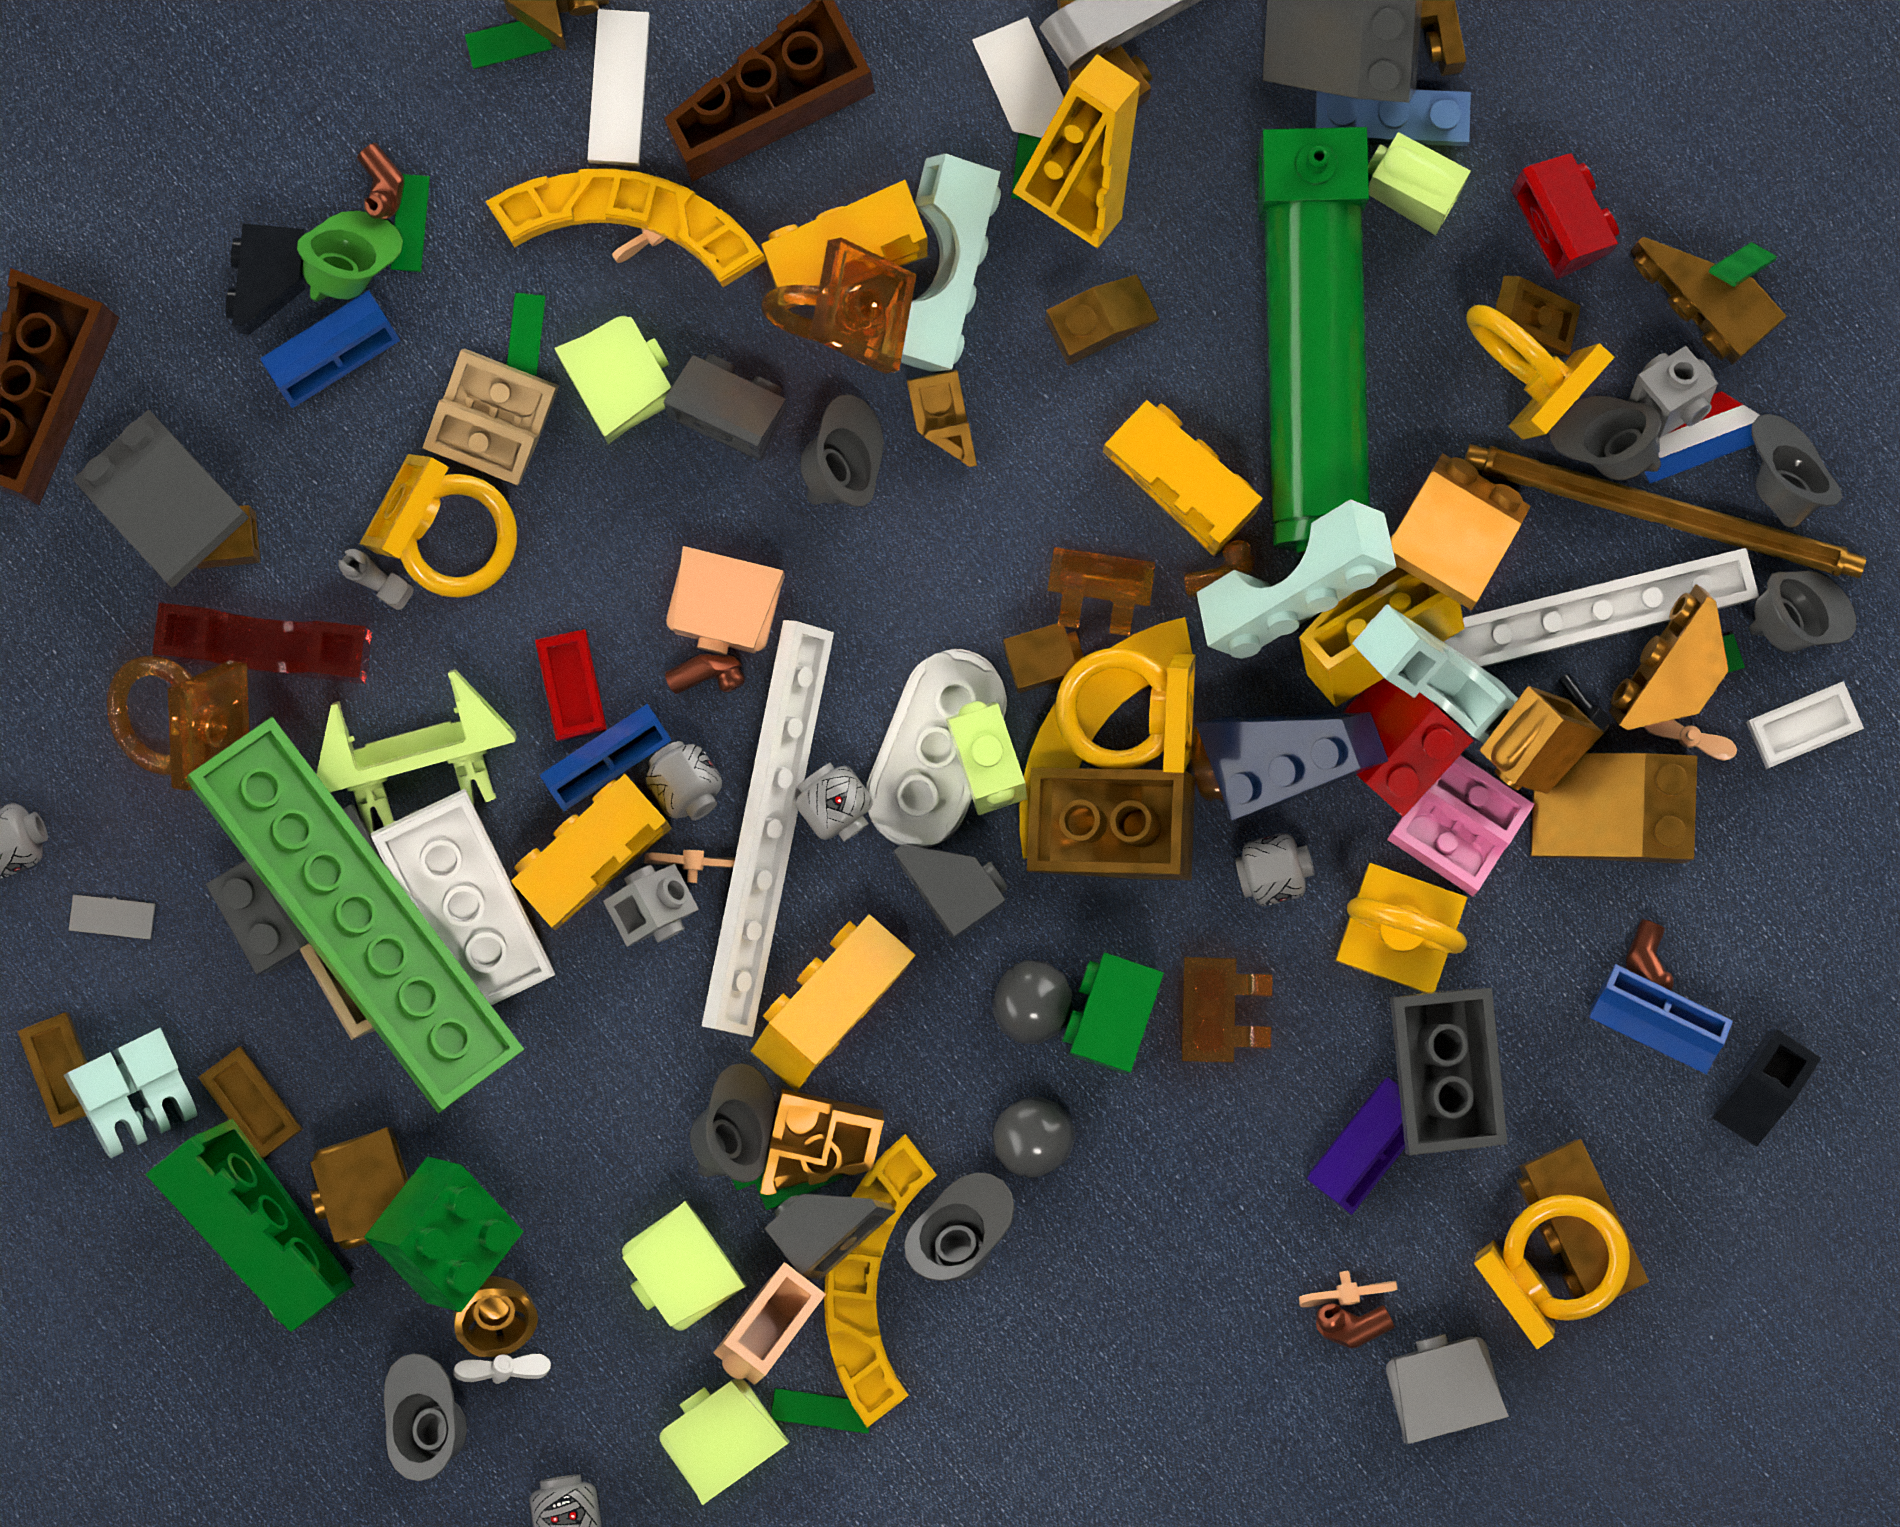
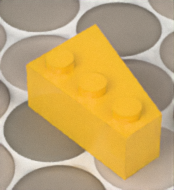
[1013,54,1140,249]
[761,180,928,310]
[1103,400,1263,557]
[1299,534,1465,707]
[511,774,672,931]
[751,914,916,1092]

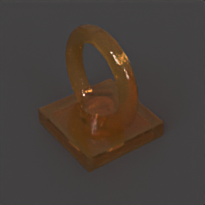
[761,237,917,374]
[107,655,249,791]

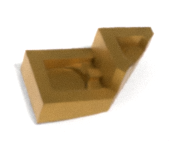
[907,369,977,467]

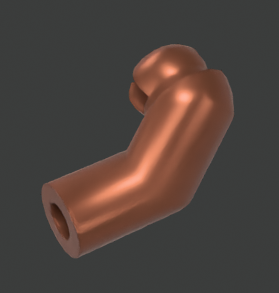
[357,143,404,219]
[665,654,745,694]
[1626,919,1674,991]
[1316,1303,1395,1348]

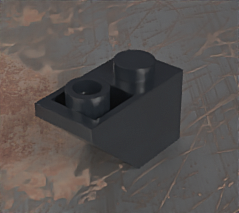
[226,224,306,335]
[1712,1029,1821,1147]

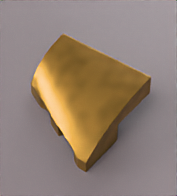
[760,1089,884,1195]

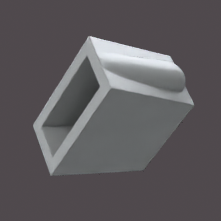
[1385,1334,1509,1444]

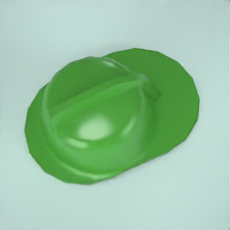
[297,211,403,302]

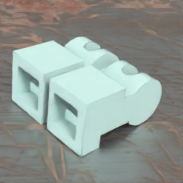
[64,1028,197,1158]

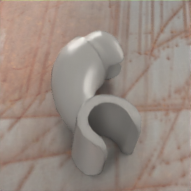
[338,549,414,610]

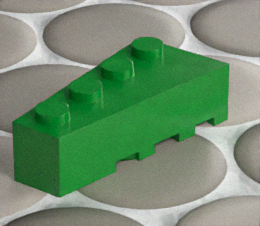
[145,1118,356,1332]

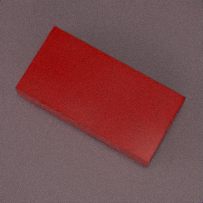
[535,629,607,742]

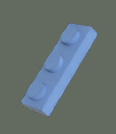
[1315,90,1471,146]

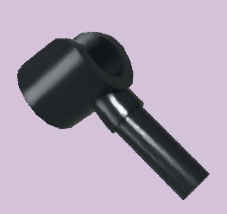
[1558,673,1610,744]

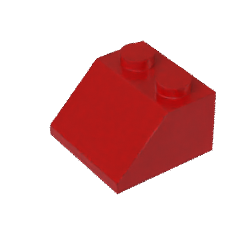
[1511,153,1619,280]
[1342,678,1474,817]

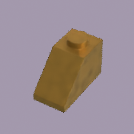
[1045,274,1160,366]

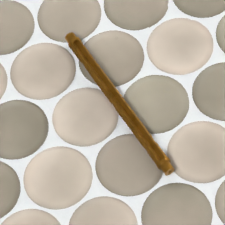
[1464,444,1866,579]

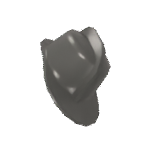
[800,395,884,507]
[1550,396,1662,480]
[1751,414,1842,528]
[1748,571,1856,653]
[690,1063,775,1183]
[904,1173,1015,1282]
[384,1353,468,1481]

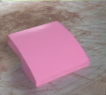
[1387,755,1535,897]

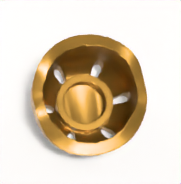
[453,1276,538,1357]

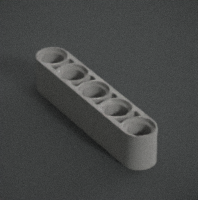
[1040,0,1202,71]

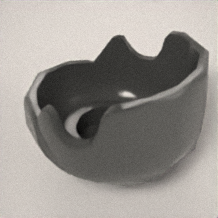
[992,960,1073,1044]
[992,1097,1076,1178]

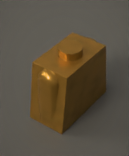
[1479,686,1604,794]
[310,1127,409,1249]

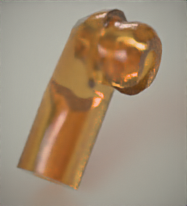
[1184,540,1255,598]
[1191,726,1225,802]

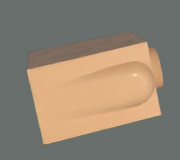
[666,546,785,655]
[713,1262,826,1385]

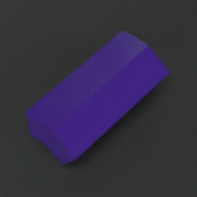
[1304,1077,1405,1215]

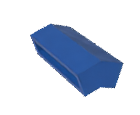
[260,290,401,408]
[540,704,672,812]
[1589,964,1733,1074]

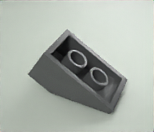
[1263,0,1422,103]
[72,409,249,588]
[206,805,385,975]

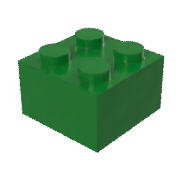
[1062,952,1164,1075]
[364,1156,524,1313]

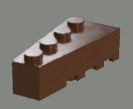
[664,0,875,182]
[0,268,120,505]

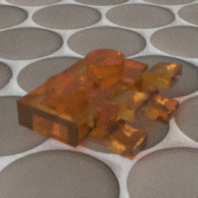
[1047,547,1155,636]
[1182,957,1273,1063]

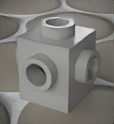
[1628,346,1718,438]
[603,864,699,947]

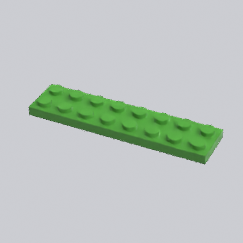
[186,717,524,1114]

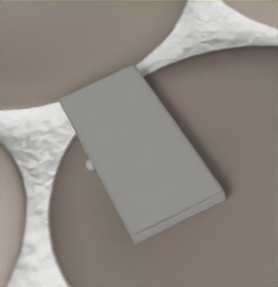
[69,895,156,940]

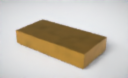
[17,1012,88,1128]
[198,1046,303,1159]

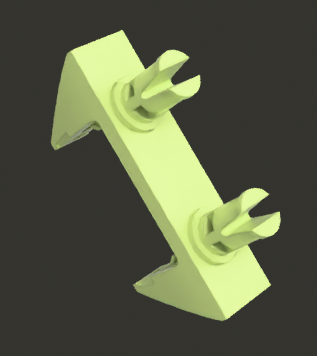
[316,669,517,834]

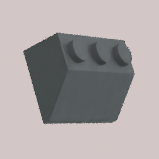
[1390,988,1508,1155]

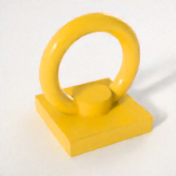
[1466,304,1614,440]
[359,454,517,598]
[1055,648,1196,773]
[1335,863,1468,993]
[1474,1195,1630,1349]

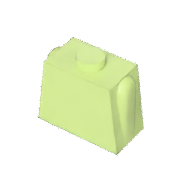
[1368,132,1471,235]
[554,316,671,444]
[945,701,1027,815]
[622,1201,747,1331]
[659,1379,790,1505]

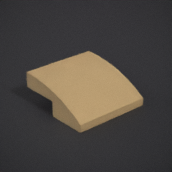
[422,348,559,486]

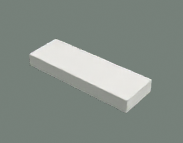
[587,9,650,166]

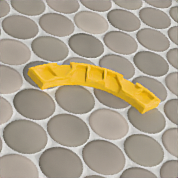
[485,169,766,288]
[1019,617,1193,859]
[824,1134,937,1428]

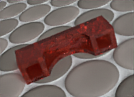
[152,602,373,684]

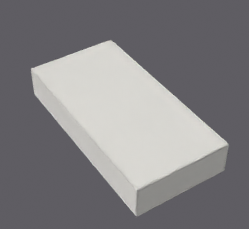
[1746,681,1864,769]

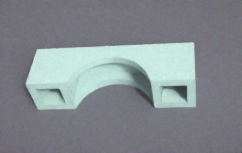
[877,154,1001,372]
[1197,499,1397,659]
[1352,604,1518,743]

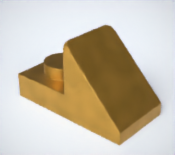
[504,0,609,51]
[1420,0,1466,76]
[1496,276,1581,355]

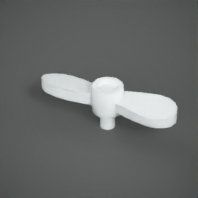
[453,1354,551,1384]

